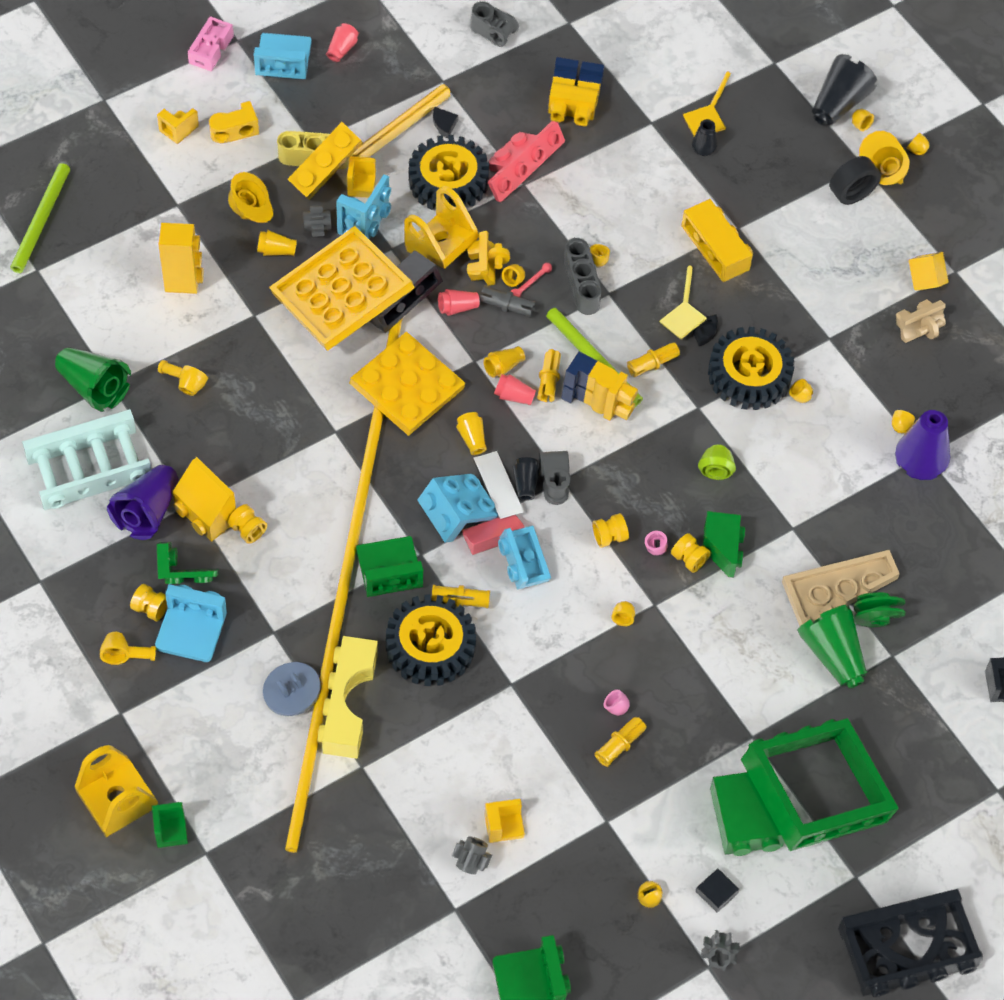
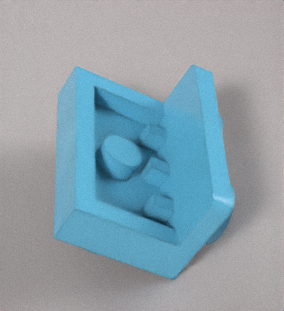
[498,526,551,590]

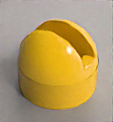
[852,109,874,131]
[907,132,929,155]
[590,244,610,267]
[502,264,525,287]
[789,379,813,403]
[891,410,915,433]
[611,601,635,626]
[638,881,663,908]

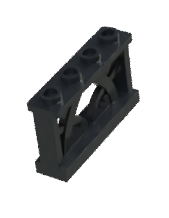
[838,889,983,997]

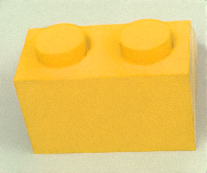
[173,457,236,542]

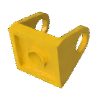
[404,186,479,269]
[75,745,158,837]

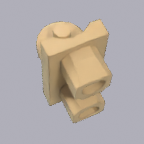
[896,300,946,343]

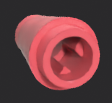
[326,23,359,62]
[438,289,479,316]
[494,374,536,405]

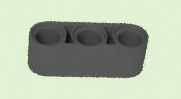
[564,238,601,315]

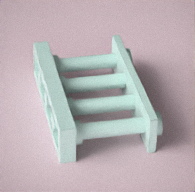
[22,409,151,510]

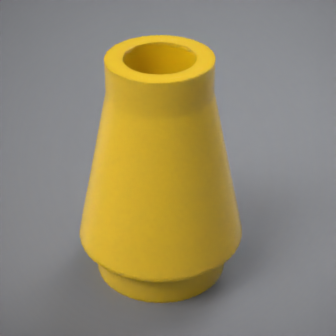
[257,230,297,256]
[483,346,525,378]
[456,412,487,455]

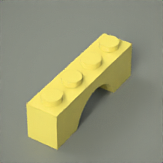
[318,636,378,759]

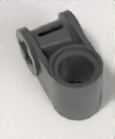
[470,1,519,47]
[539,451,570,505]

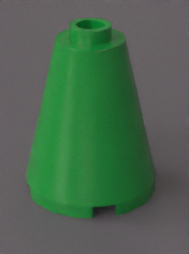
[55,347,131,412]
[797,605,867,689]

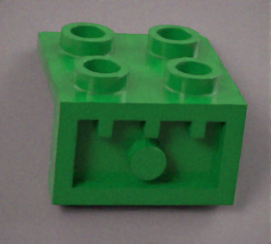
[356,536,423,597]
[157,542,219,584]

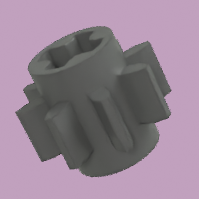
[303,204,331,237]
[452,836,492,874]
[701,930,740,971]

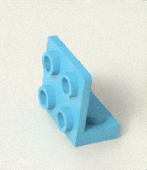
[254,33,311,79]
[336,174,392,239]

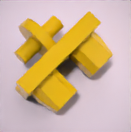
[467,231,510,286]

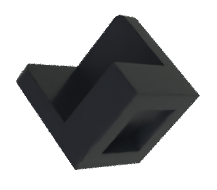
[985,657,1004,702]

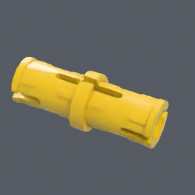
[431,585,490,608]

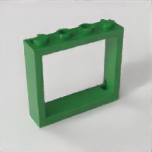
[740,718,899,852]

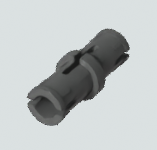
[480,286,536,318]

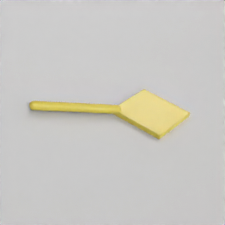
[659,266,707,339]

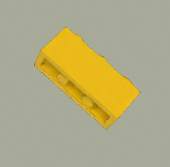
[288,122,363,200]
[681,199,753,282]
[158,223,204,294]

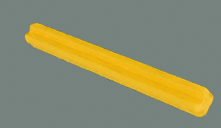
[352,84,451,158]

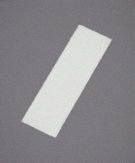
[474,451,524,519]

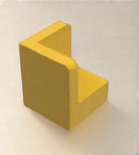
[157,108,199,144]
[347,156,376,198]
[908,252,948,290]
[484,799,525,843]

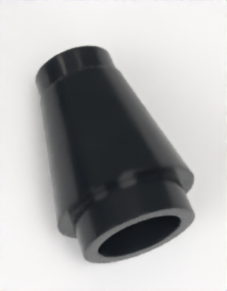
[692,119,717,156]
[513,457,540,501]

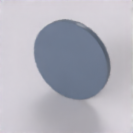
[263,662,321,716]

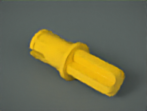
[627,343,680,378]
[537,349,561,402]
[595,717,646,767]

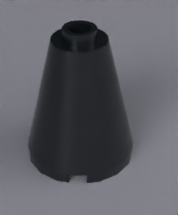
[812,54,877,126]

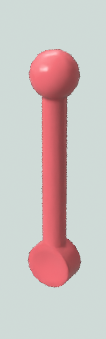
[511,263,552,297]

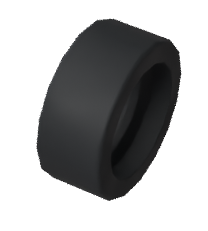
[829,156,881,205]

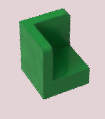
[152,802,188,848]

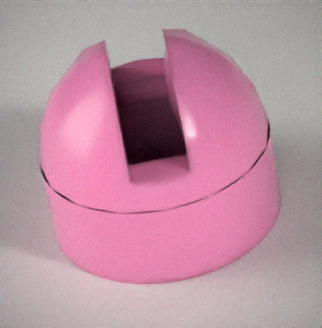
[645,531,668,555]
[604,689,630,716]

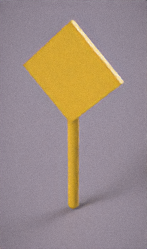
[683,71,731,136]

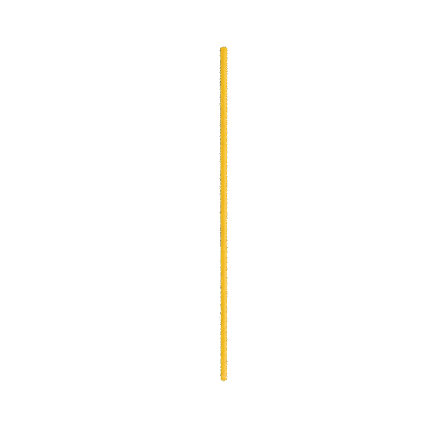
[285,318,403,853]

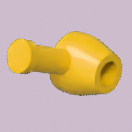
[158,360,208,396]
[100,632,156,665]

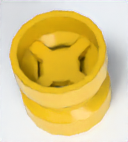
[227,504,267,544]
[592,513,629,548]
[671,533,711,573]
[130,583,168,622]

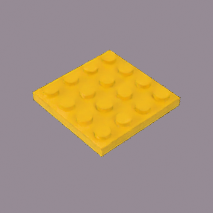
[269,226,415,351]

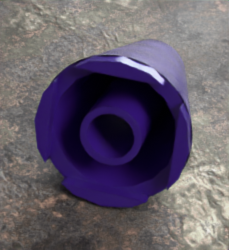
[895,410,950,480]
[107,465,179,540]

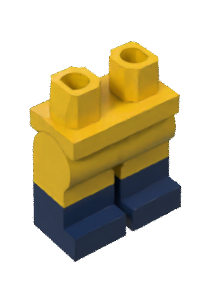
[548,57,604,126]
[561,351,638,421]

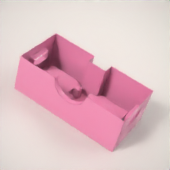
[188,17,234,71]

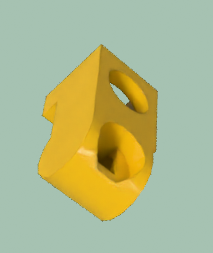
[209,101,259,143]

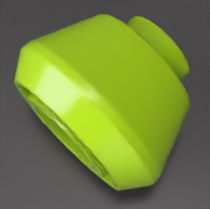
[698,444,736,480]

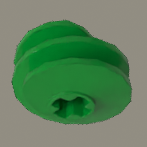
[854,592,906,628]

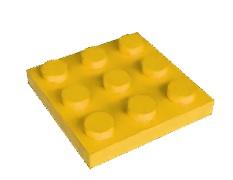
[349,331,466,436]

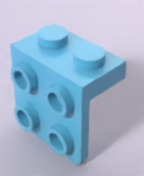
[417,474,499,543]
[155,584,227,662]

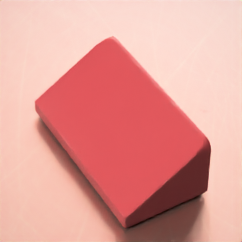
[462,515,525,555]

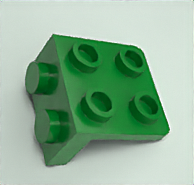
[492,935,571,1000]

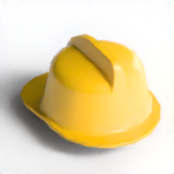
[859,131,910,185]
[228,172,273,223]

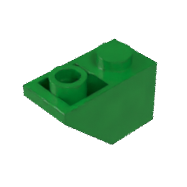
[703,511,745,578]

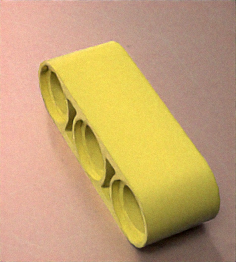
[277,131,349,169]

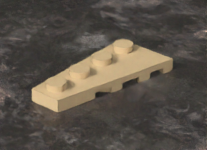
[782,550,900,626]

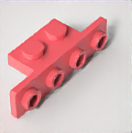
[488,121,565,202]

